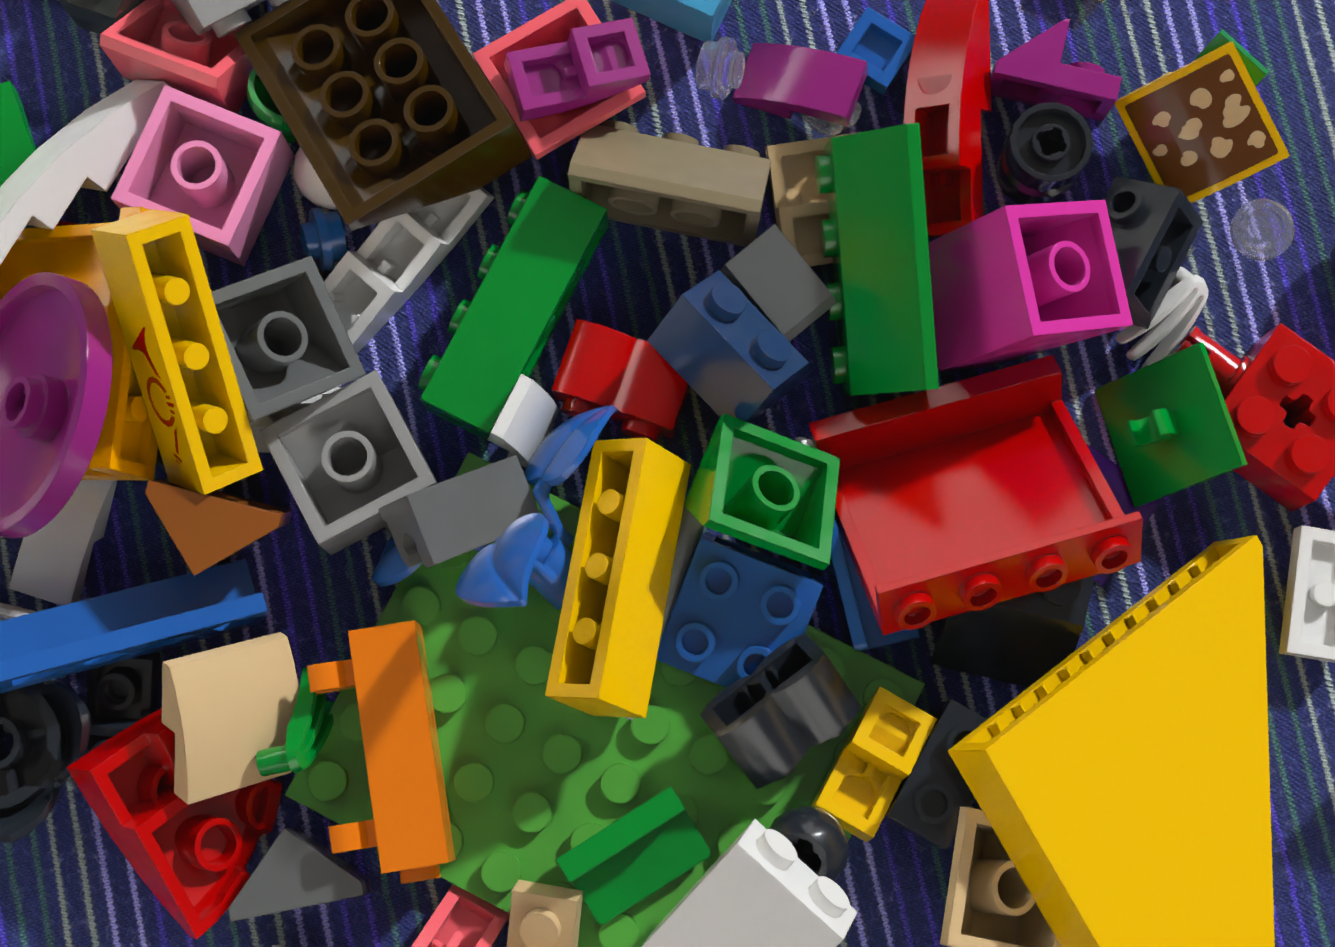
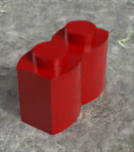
[551,319,691,443]

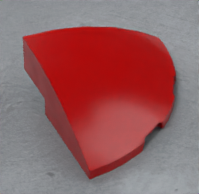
[66,708,282,939]

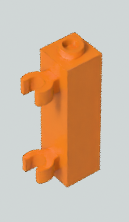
[307,620,456,884]

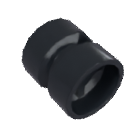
[995,102,1093,205]

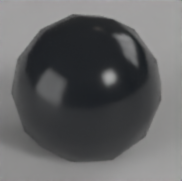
[769,805,849,881]

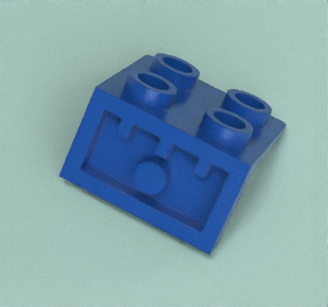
[657,531,823,688]

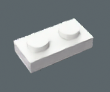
[1279,525,1335,663]

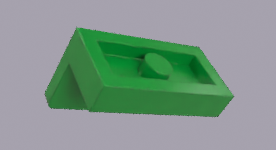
[555,786,710,924]

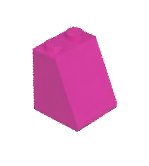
[928,200,1133,372]

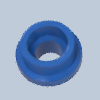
[299,207,347,271]

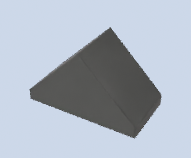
[720,224,837,342]
[228,827,373,922]

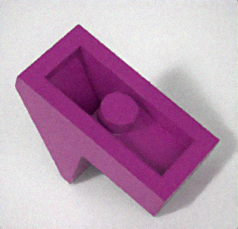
[991,18,1122,121]

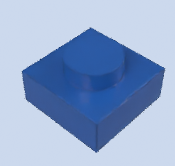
[837,7,915,96]

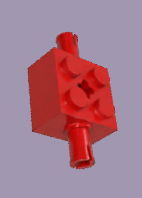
[1173,323,1335,512]

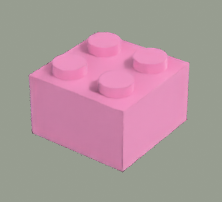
[111,85,295,266]

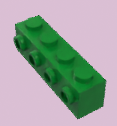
[418,176,609,444]

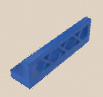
[0,559,268,693]

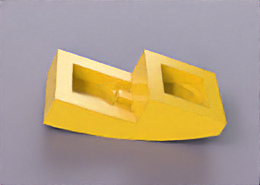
[811,686,937,842]

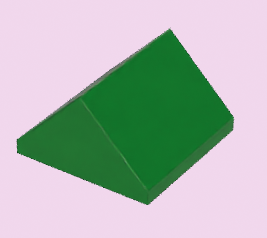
[684,413,840,571]

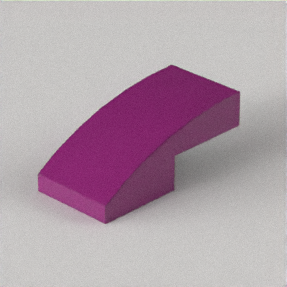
[503,18,651,122]
[733,43,868,127]

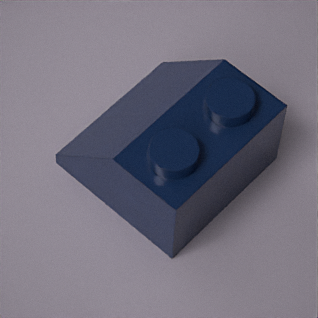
[647,270,811,423]

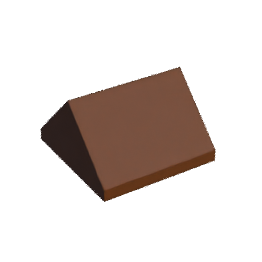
[145,478,292,576]

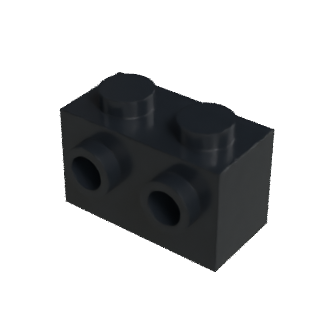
[1103,176,1203,330]

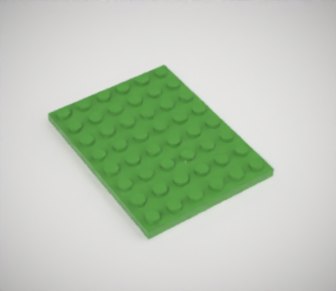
[285,452,925,947]

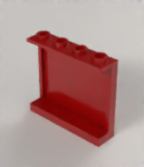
[808,355,1143,636]

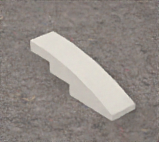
[0,80,172,265]
[324,187,495,353]

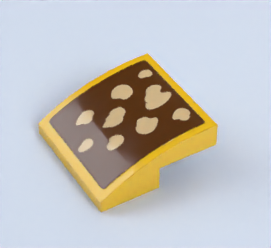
[1114,41,1290,203]

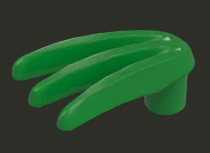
[256,667,334,776]

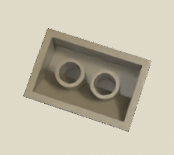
[568,120,771,247]

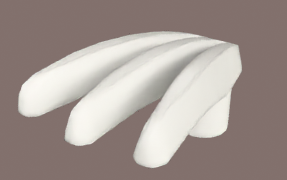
[1116,266,1208,368]

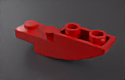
[903,0,992,239]

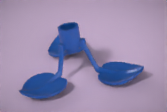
[371,405,619,610]

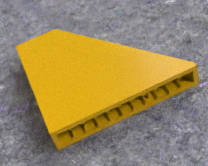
[948,535,1275,947]

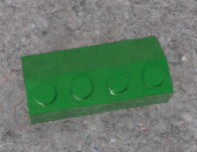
[815,123,939,396]

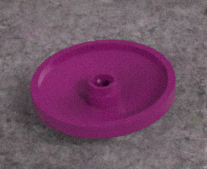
[0,272,113,538]

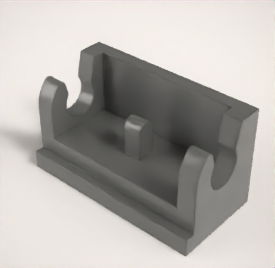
[378,455,539,568]

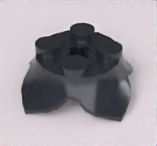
[0,680,91,843]

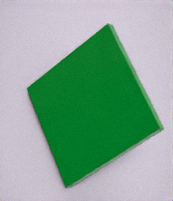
[1094,342,1247,507]

